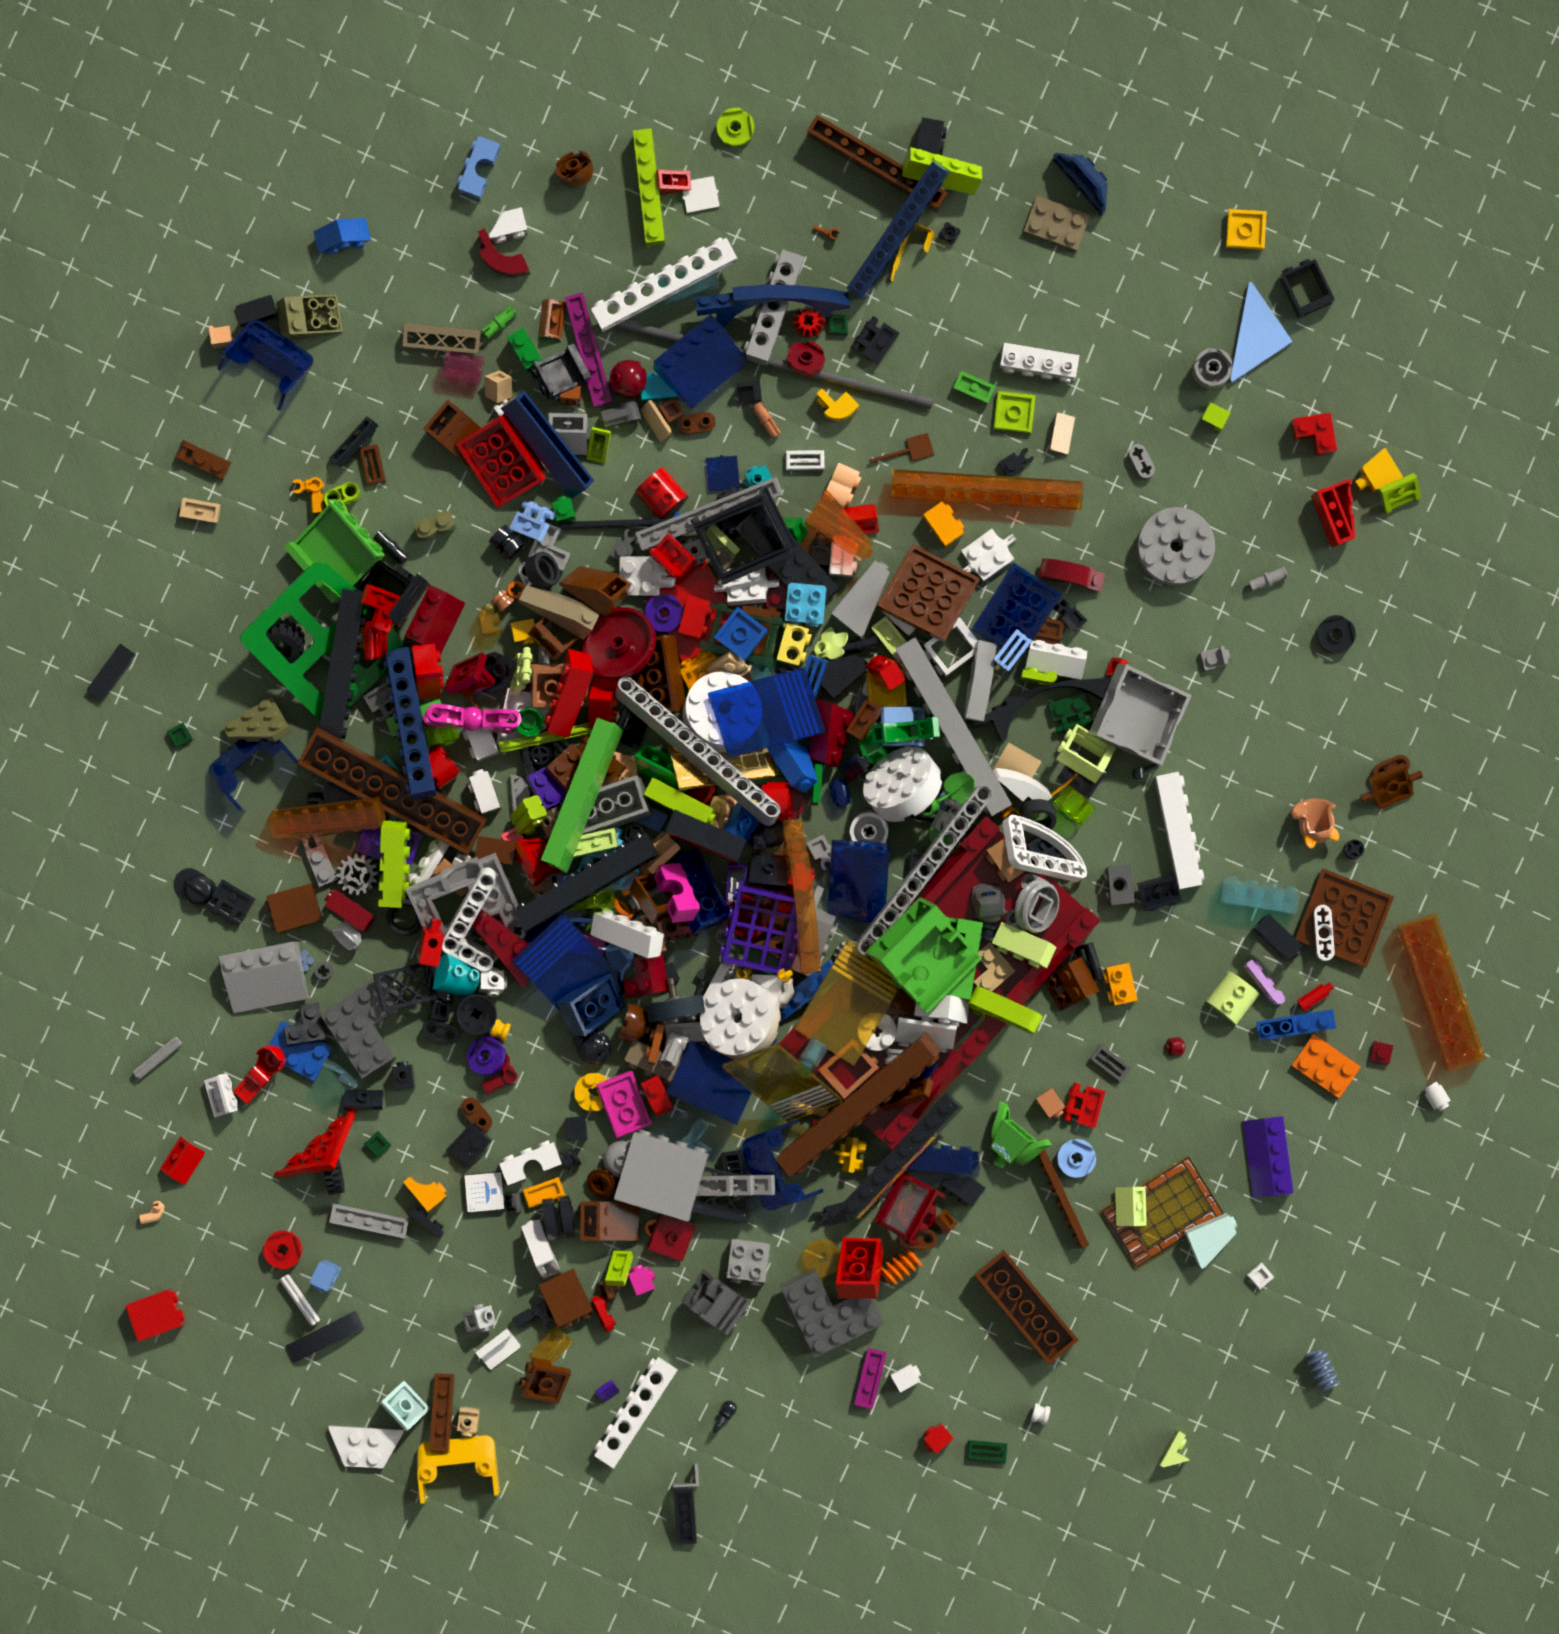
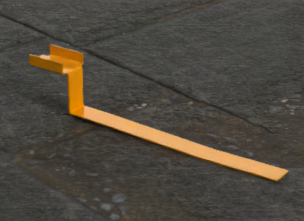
[1001,774,1078,819]

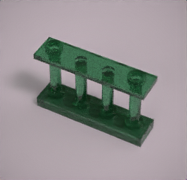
[699,602,787,669]

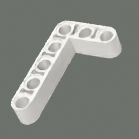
[442,867,496,971]

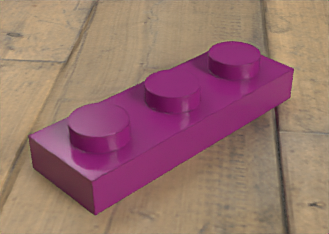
[854,1348,887,1409]

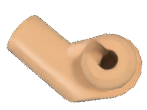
[140,1201,164,1224]

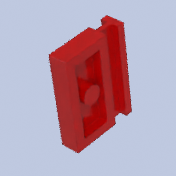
[365,619,388,660]

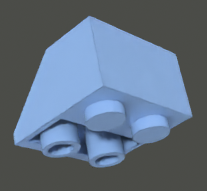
[881,707,925,747]

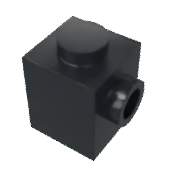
[392,1061,416,1090]

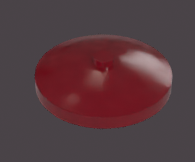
[582,607,656,680]

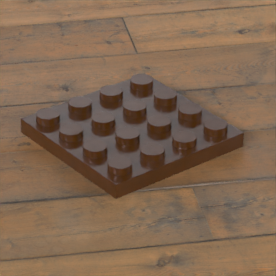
[877,544,980,643]
[1295,868,1394,968]

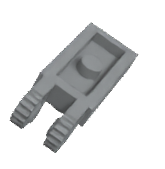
[301,831,338,887]

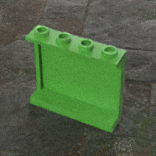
[284,499,385,603]

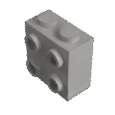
[727,1239,770,1286]

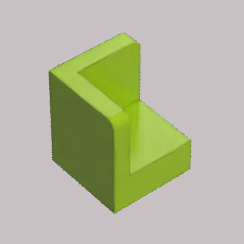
[1202,402,1231,432]

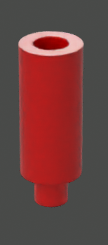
[1296,982,1334,1012]

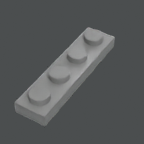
[329,1204,409,1238]

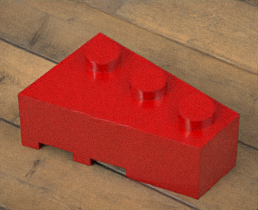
[1311,479,1355,548]

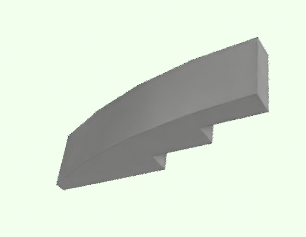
[964,640,997,722]
[696,1175,775,1196]

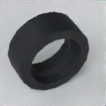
[525,551,560,590]
[1019,799,1057,834]
[386,899,422,936]

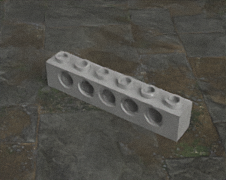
[743,249,804,366]

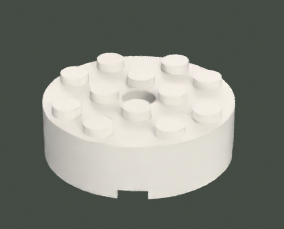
[682,672,762,752]
[863,746,942,822]
[700,979,781,1059]

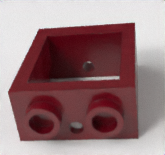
[324,889,377,933]

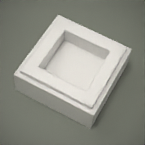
[1247,1263,1274,1290]

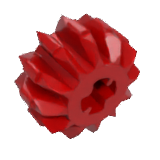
[792,306,825,338]

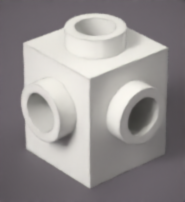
[478,968,507,996]

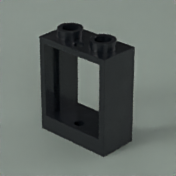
[1279,259,1335,319]
[1251,914,1303,961]

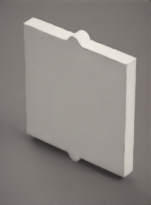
[682,176,720,213]

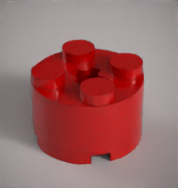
[417,744,460,789]
[762,782,793,821]

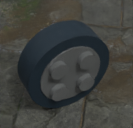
[646,978,705,1025]

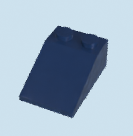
[556,973,625,1036]

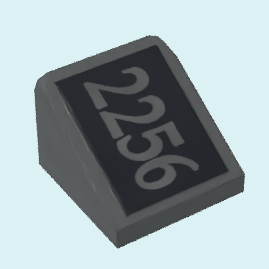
[505,1193,522,1213]

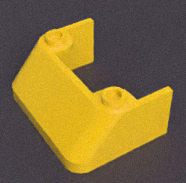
[417,1435,500,1504]

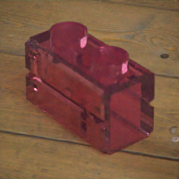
[442,351,485,385]

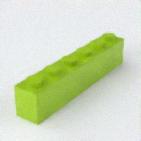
[633,128,665,247]

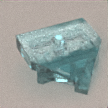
[322,1058,357,1088]

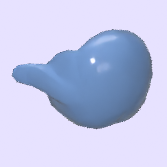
[598,943,635,981]

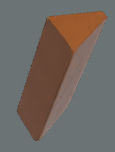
[538,299,565,340]
[560,386,582,406]

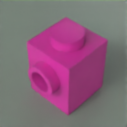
[628,1265,655,1296]

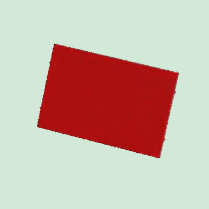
[647,549,733,662]

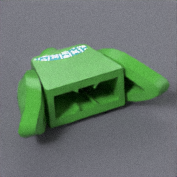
[991,1101,1052,1168]

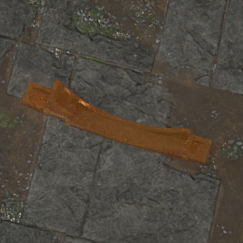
[782,819,821,974]

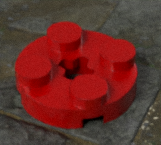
[263,1230,303,1269]

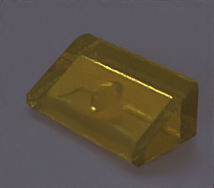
[531,1326,574,1364]

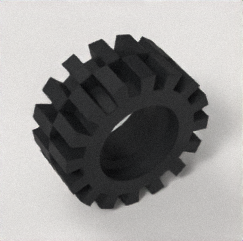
[323,1159,345,1195]

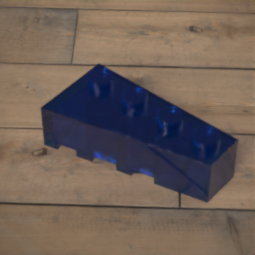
[673,847,729,935]
[907,1144,981,1175]

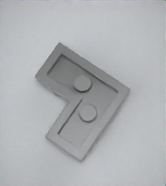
[528,522,571,572]

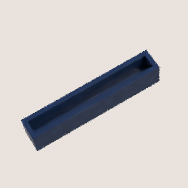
[500,390,594,499]

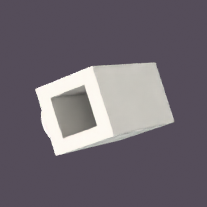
[468,769,501,815]

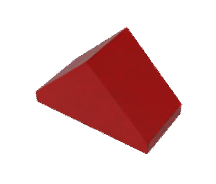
[656,170,692,195]

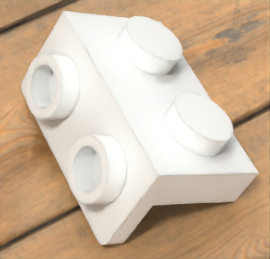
[204,1074,238,1117]

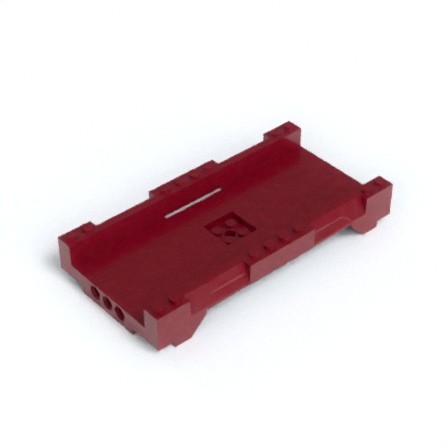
[777,816,1101,1150]

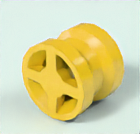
[490,1019,511,1042]

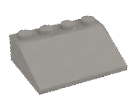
[219,942,309,1013]

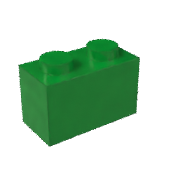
[507,327,542,373]

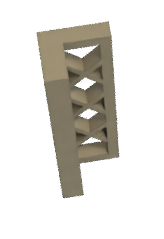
[403,323,482,354]

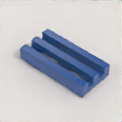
[798,655,828,698]

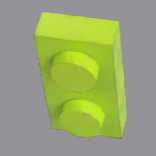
[605,1251,633,1286]

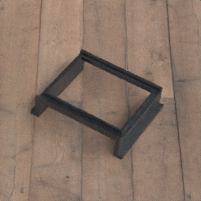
[691,486,797,585]

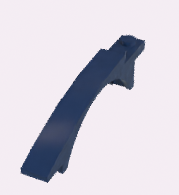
[695,285,850,330]

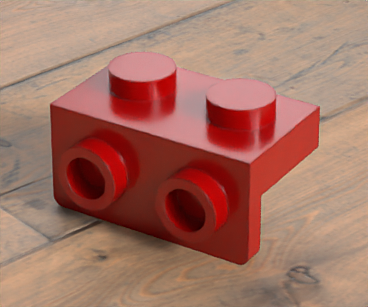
[649,534,696,577]

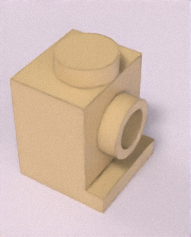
[457,1406,480,1436]

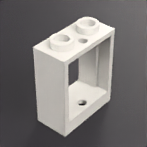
[923,618,978,677]

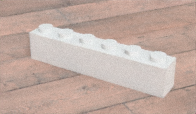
[1155,772,1204,890]

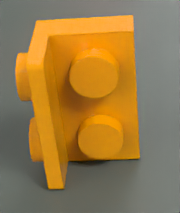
[680,650,716,691]

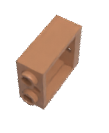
[818,1039,879,1099]

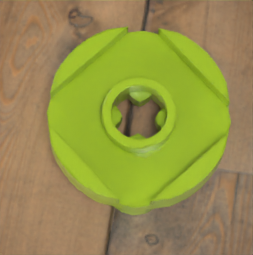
[716,108,754,147]

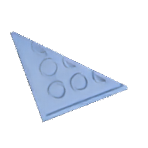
[1230,282,1293,383]

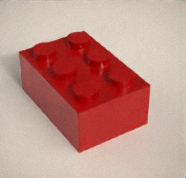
[836,1238,884,1299]

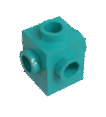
[743,465,772,488]

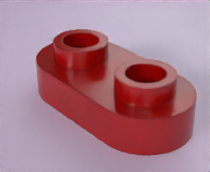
[590,1295,616,1333]

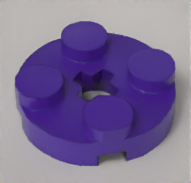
[645,594,683,633]
[467,1036,506,1076]

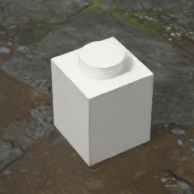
[890,1363,921,1392]

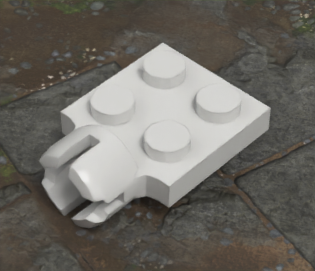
[620,556,676,596]

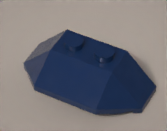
[1052,153,1108,216]

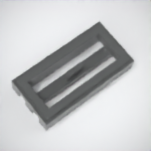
[1089,1044,1132,1083]

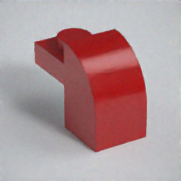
[641,1075,674,1117]

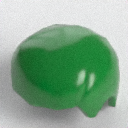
[514,708,543,737]

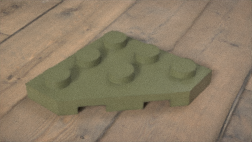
[223,696,291,742]

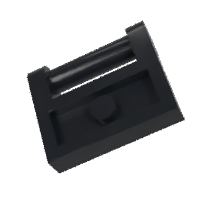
[1057,750,1108,799]

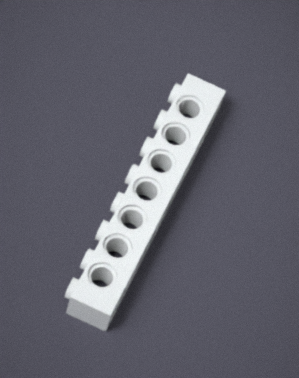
[591,238,738,332]

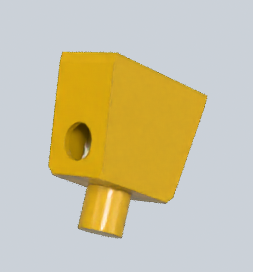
[1355,448,1403,493]

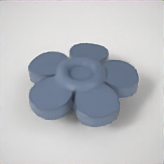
[301,950,314,972]

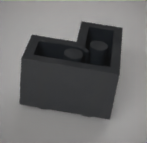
[916,117,947,156]

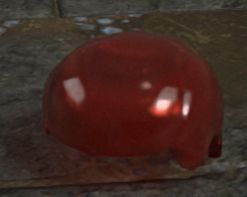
[769,885,798,914]

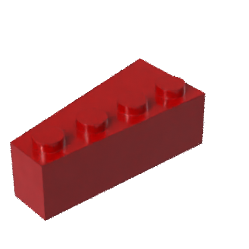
[544,649,593,738]

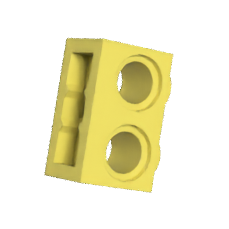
[777,623,812,667]

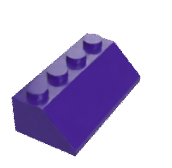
[1243,1116,1294,1198]

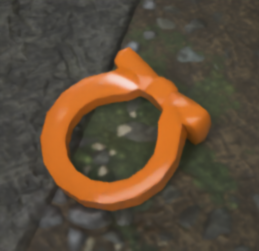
[613,897,637,920]

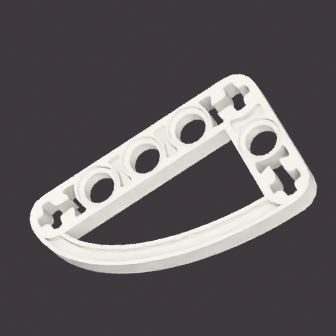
[1003,815,1087,882]

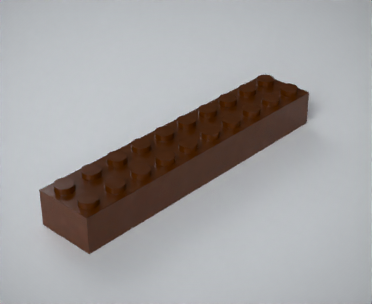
[297,727,487,855]
[775,1032,941,1177]

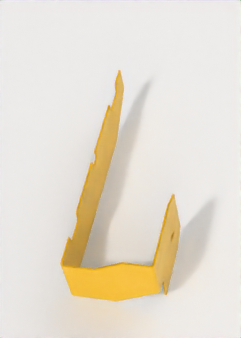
[891,224,935,282]

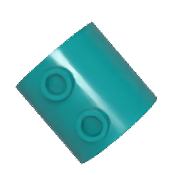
[433,951,480,997]

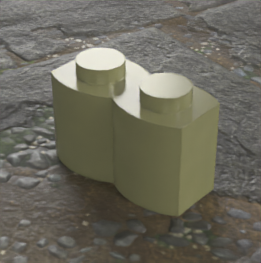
[414,511,456,540]

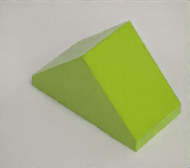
[587,427,612,464]

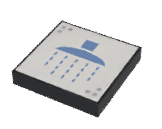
[463,1171,506,1213]

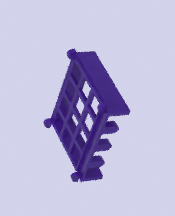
[719,880,808,974]

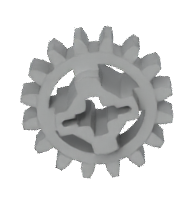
[336,854,378,896]

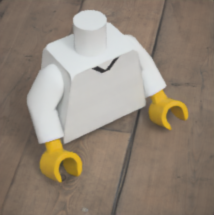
[736,967,794,1009]

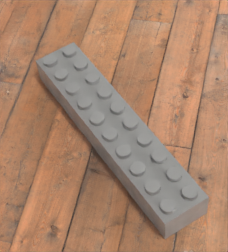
[894,638,1012,816]

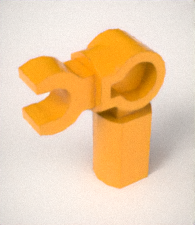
[293,477,325,515]

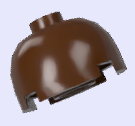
[555,151,594,188]
[618,1003,652,1043]

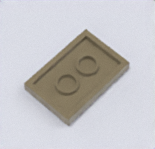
[1024,196,1090,252]

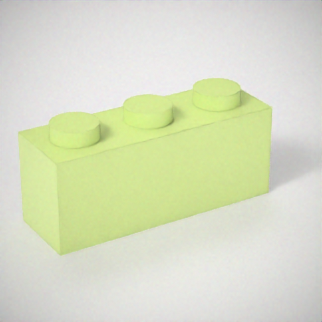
[992,922,1057,968]

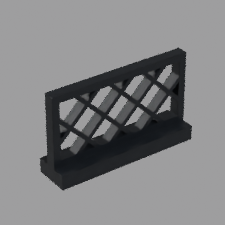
[692,1167,752,1223]

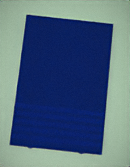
[707,667,826,758]
[512,913,625,1011]

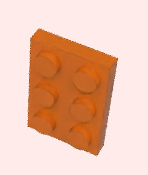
[1291,1034,1361,1099]

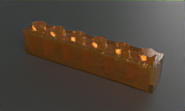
[267,798,386,840]

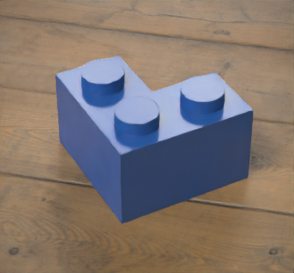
[313,218,371,256]

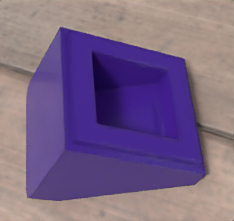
[596,1380,619,1402]

